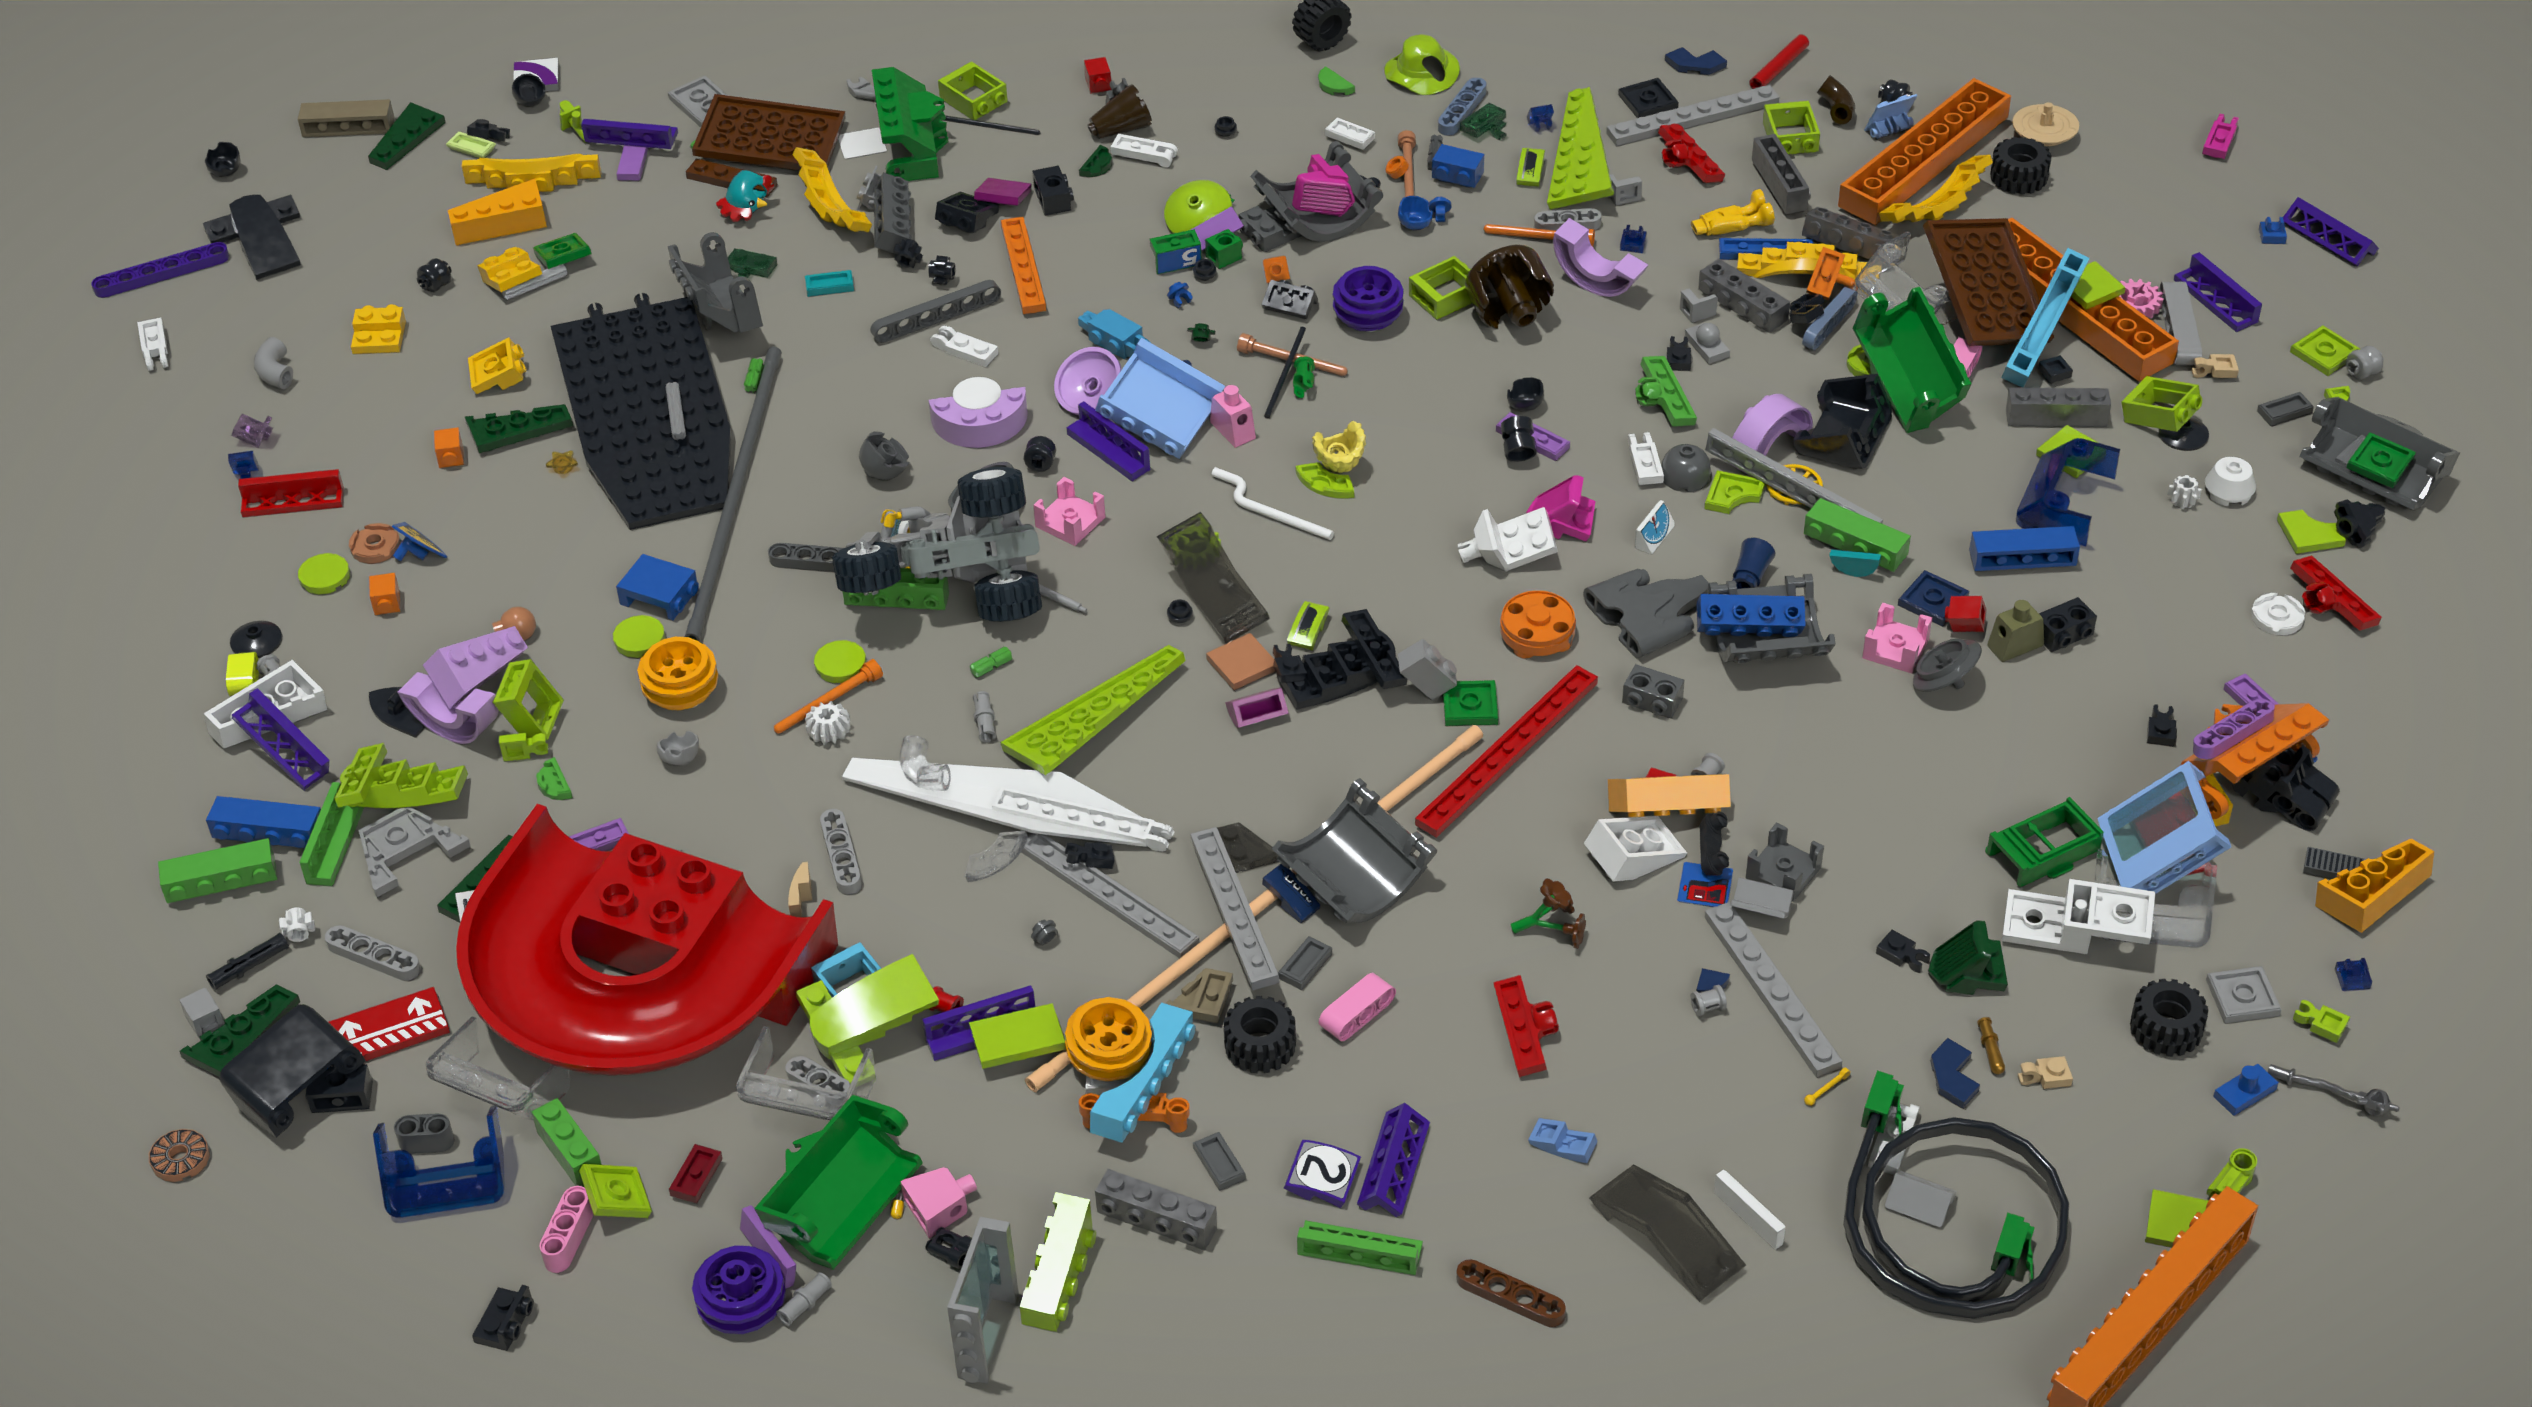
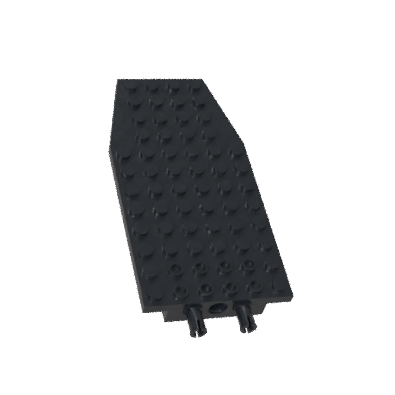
[550,293,731,530]

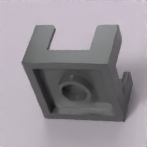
[1746,822,1824,902]

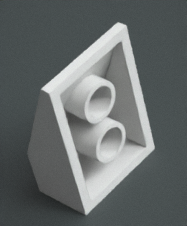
[1584,816,1687,881]

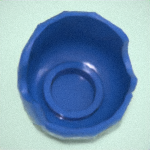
[1398,196,1433,230]

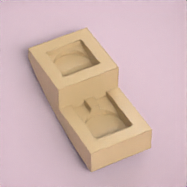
[788,862,812,917]

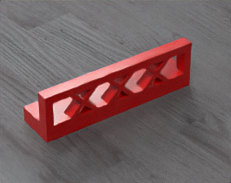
[238,469,344,517]

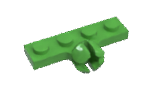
[1635,356,1697,426]

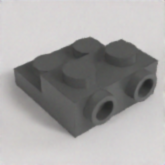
[1239,206,1303,252]

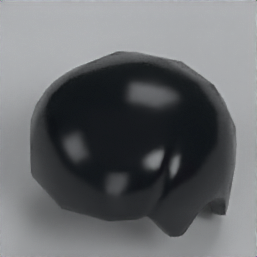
[512,73,545,107]
[205,142,241,177]
[1507,377,1544,412]

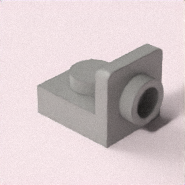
[1608,174,1642,206]

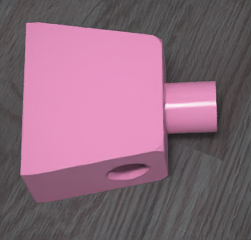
[1210,385,1256,448]
[900,1167,977,1238]

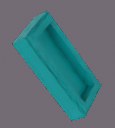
[805,270,854,297]

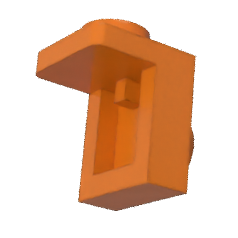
[1263,256,1290,283]

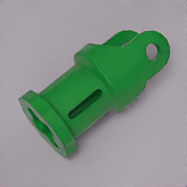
[1293,356,1315,398]

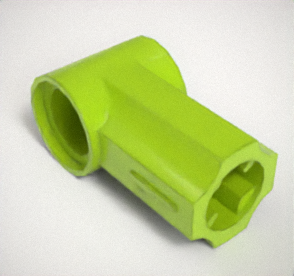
[2206,1148,2257,1198]

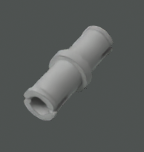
[973,691,996,742]
[776,1272,832,1326]

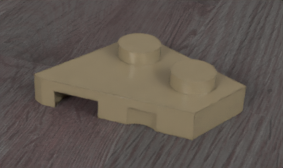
[1166,968,1233,1023]

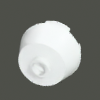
[2205,457,2256,506]

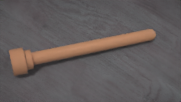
[1398,130,1416,197]
[1237,333,1348,376]

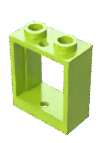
[938,61,1008,120]
[1763,101,1820,154]
[1409,256,1472,320]
[2121,376,2202,432]
[493,659,564,740]

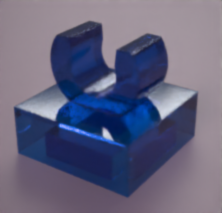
[1527,104,1554,132]
[1620,225,1647,253]
[228,451,259,479]
[2335,958,2372,991]

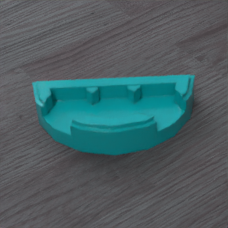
[1829,550,1881,577]

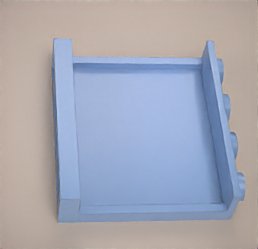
[1095,338,1225,459]

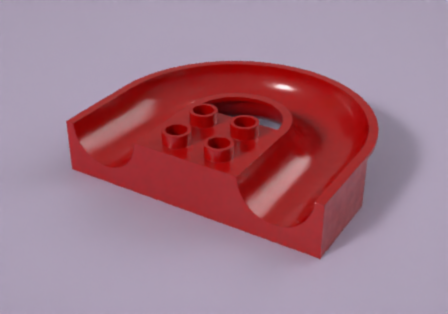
[456,804,838,1076]

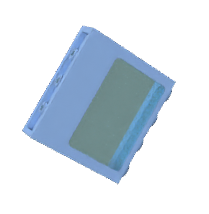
[2097,761,2231,894]

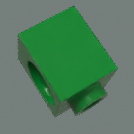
[1205,229,1243,269]

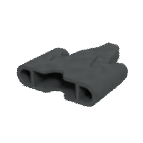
[1583,569,1709,658]

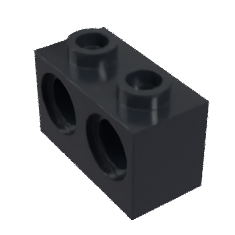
[2039,597,2097,652]

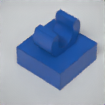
[2259,217,2287,244]

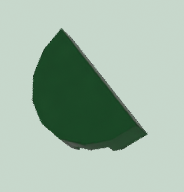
[1079,145,1112,177]

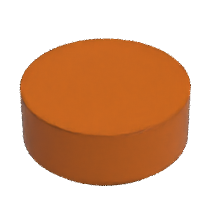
[1385,156,1409,179]

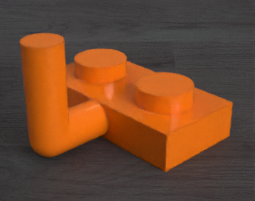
[1806,247,1855,300]

